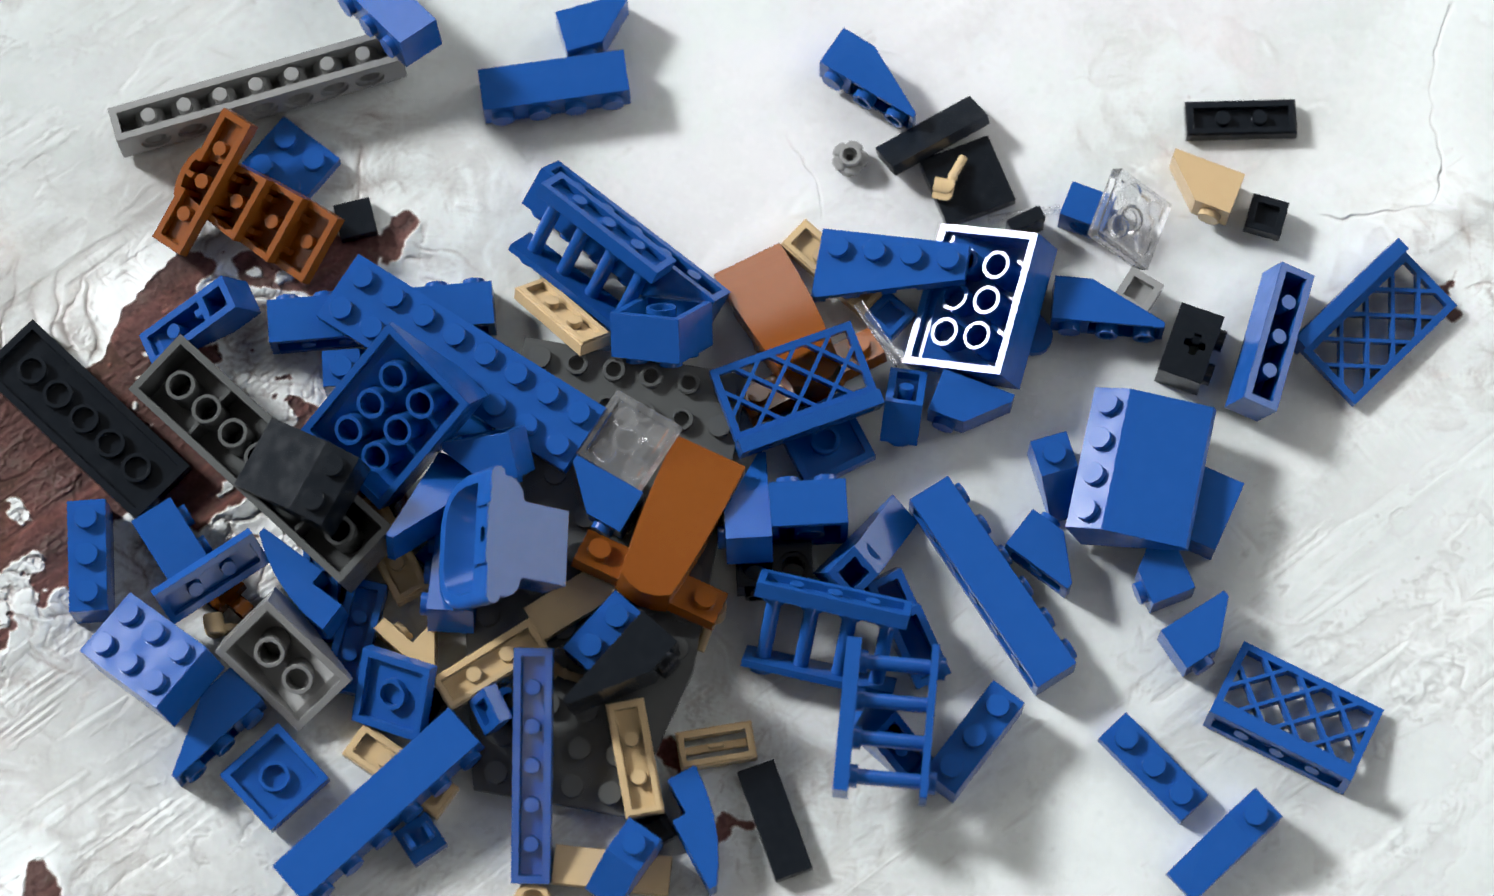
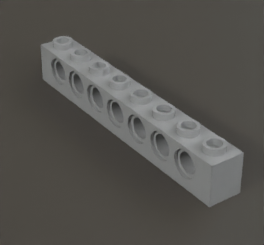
[107,34,407,158]

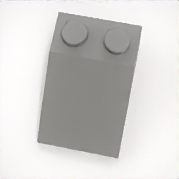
[215,587,353,732]

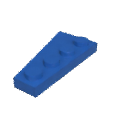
[811,228,971,303]

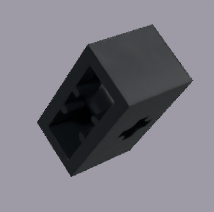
[1154,302,1228,396]

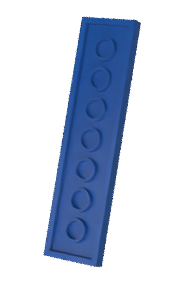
[316,254,608,474]

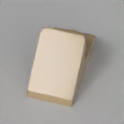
[374,617,438,686]

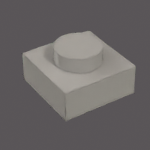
[1116,267,1164,312]

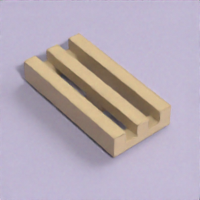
[675,720,758,772]

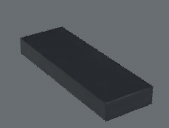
[875,96,990,176]
[1184,99,1298,141]
[737,759,813,883]

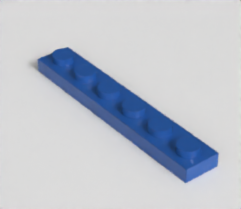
[511,647,554,884]

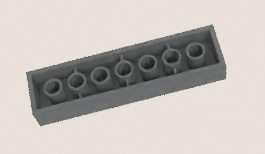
[129,334,392,593]

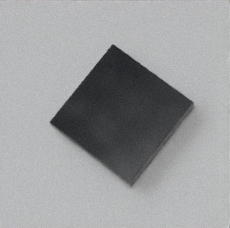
[919,135,1016,225]

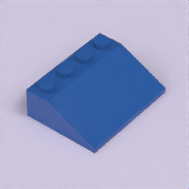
[903,223,1058,390]
[301,322,488,510]
[1065,387,1216,551]

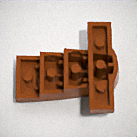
[152,107,345,285]
[713,242,887,427]
[571,435,746,631]

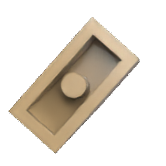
[1169,148,1245,226]

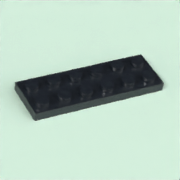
[0,319,192,519]

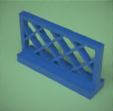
[1294,238,1457,407]
[708,321,885,460]
[1202,641,1384,795]

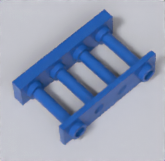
[508,171,676,332]
[741,568,913,694]
[832,636,947,806]

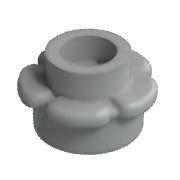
[832,141,868,176]

